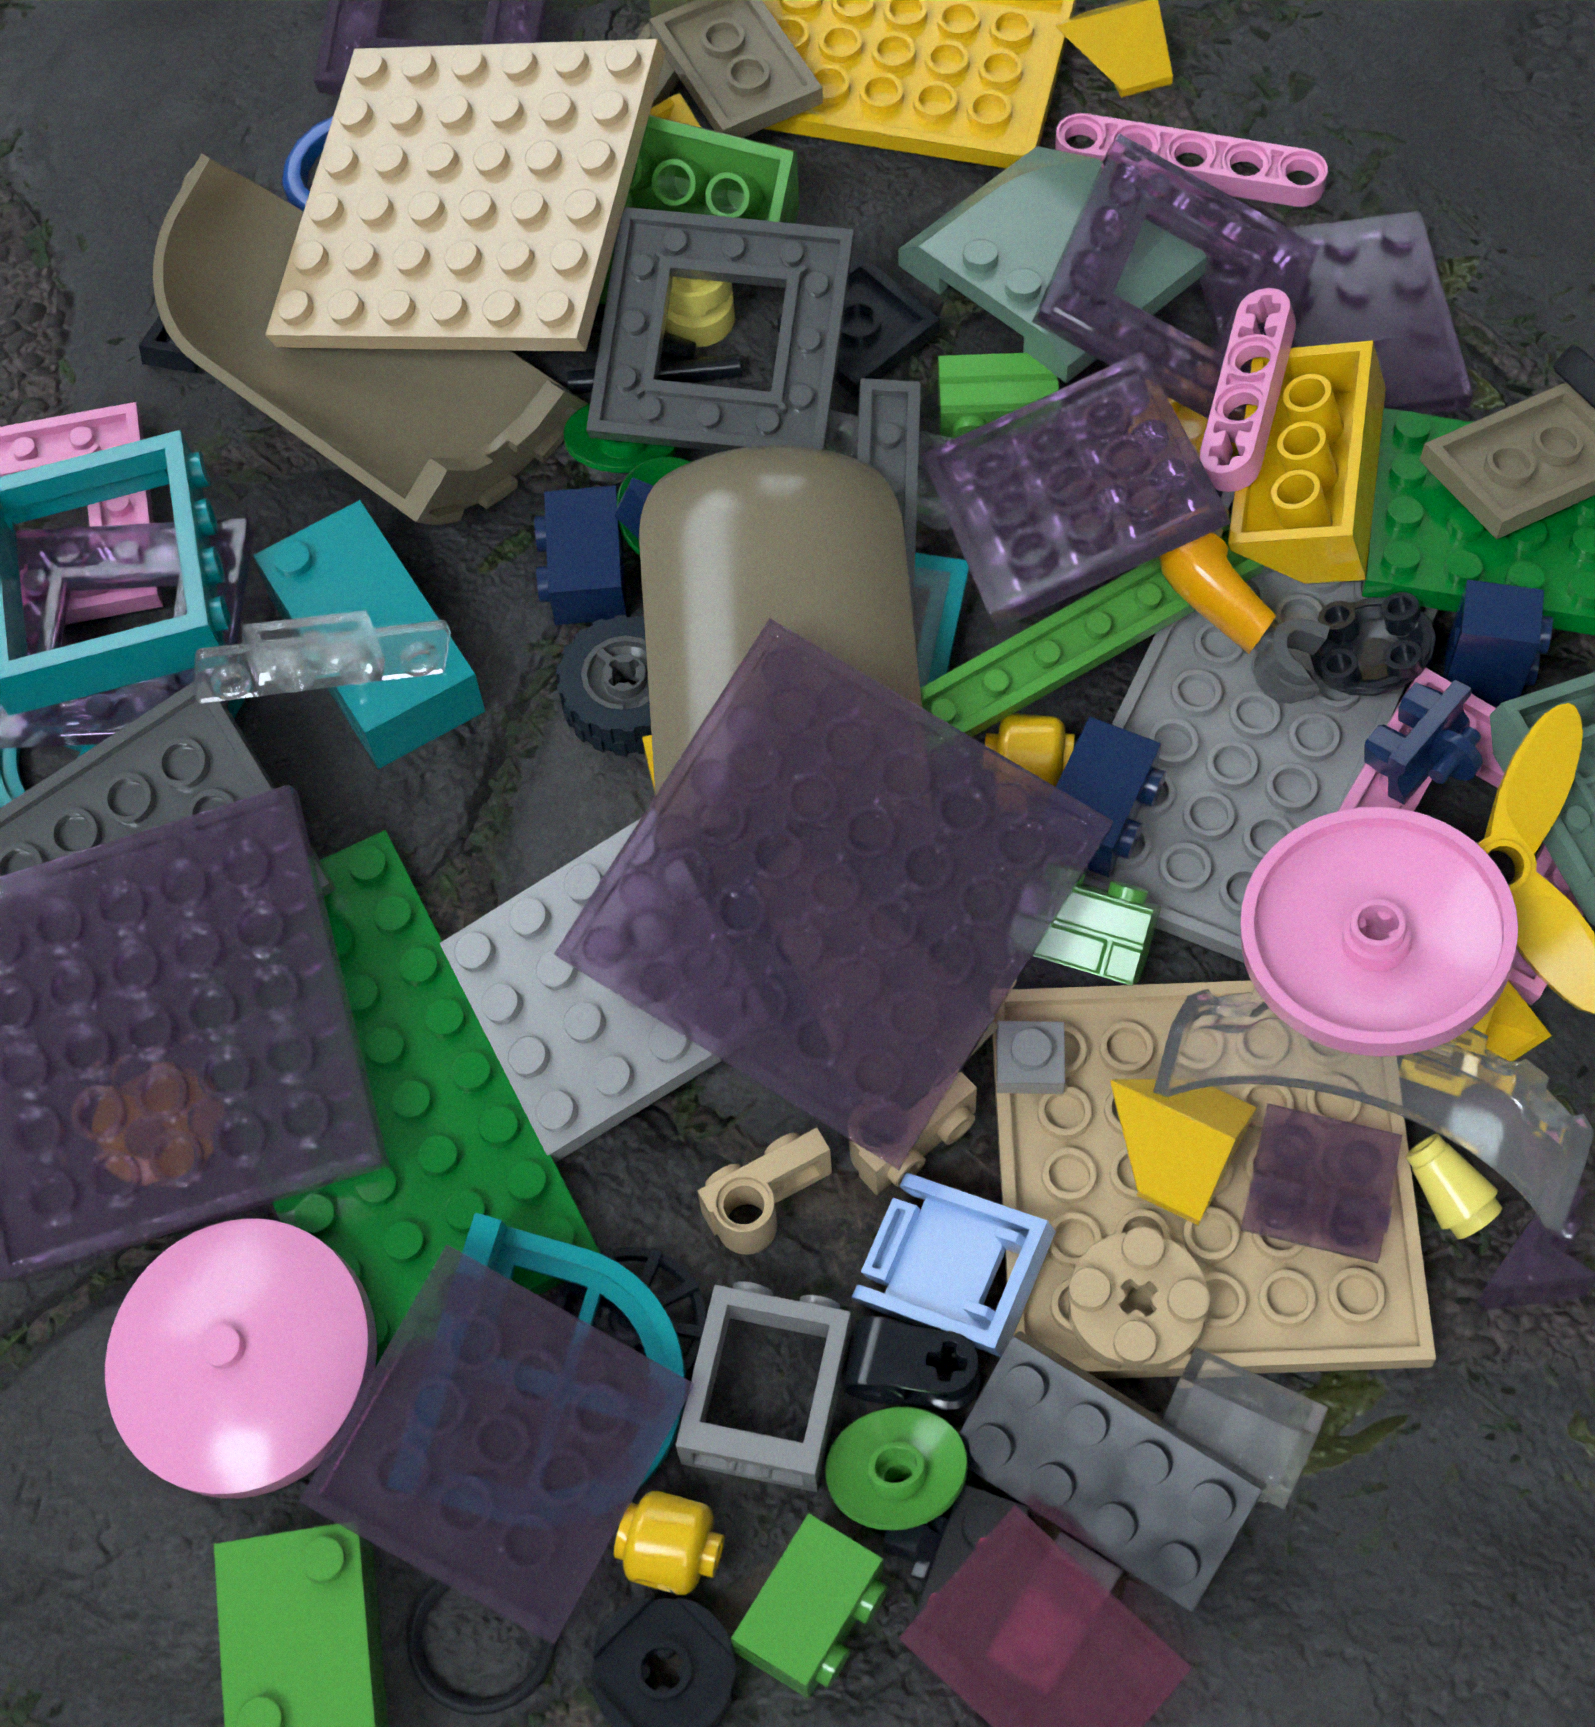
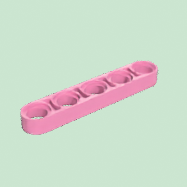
[1055,114,1328,207]

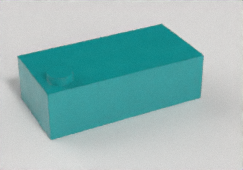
[253,500,485,769]

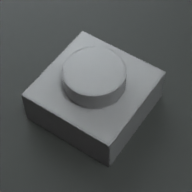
[996,1021,1065,1094]

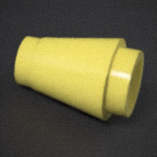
[1405,1133,1502,1239]

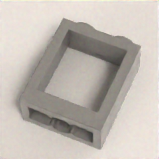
[676,1282,852,1492]

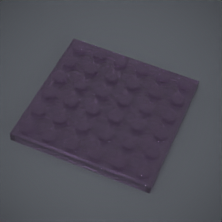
[554,618,1114,1171]
[0,785,390,1283]

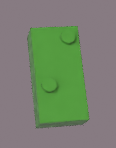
[214,1520,389,1727]

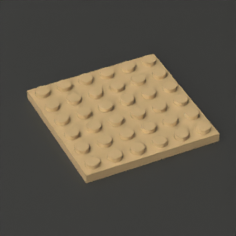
[265,39,666,351]
[990,980,1436,1379]

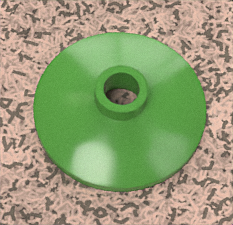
[825,1407,968,1530]

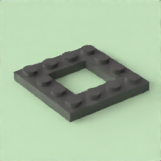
[586,207,855,452]

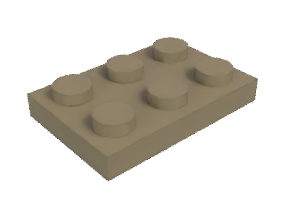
[649,0,823,138]
[1420,382,1595,539]

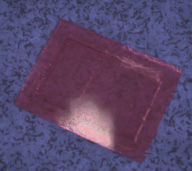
[899,1505,1192,1727]

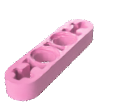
[1200,288,1296,492]

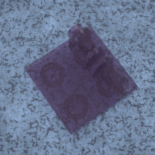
[1240,1103,1402,1264]

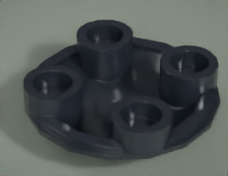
[1309,592,1436,696]

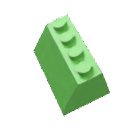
[629,115,799,224]

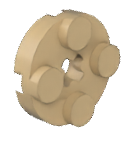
[1068,1227,1210,1373]

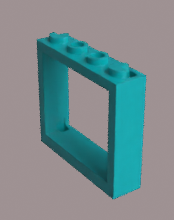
[0,430,232,716]

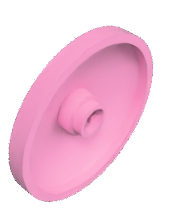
[1240,807,1518,1057]
[105,1219,377,1499]

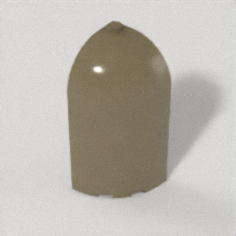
[153,153,589,525]
[639,445,934,860]

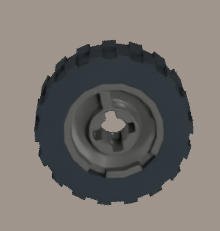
[556,614,652,756]

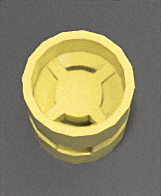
[665,277,735,347]

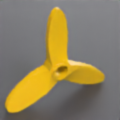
[1477,703,1595,1015]

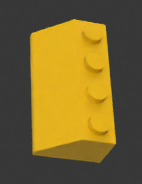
[1228,340,1386,584]

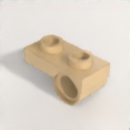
[848,1069,977,1195]
[697,1128,832,1254]

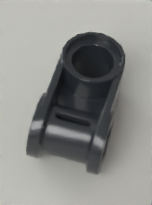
[843,1317,981,1412]

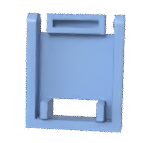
[851,1173,1056,1357]

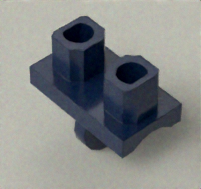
[1364,680,1483,805]

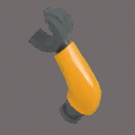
[1158,496,1330,704]

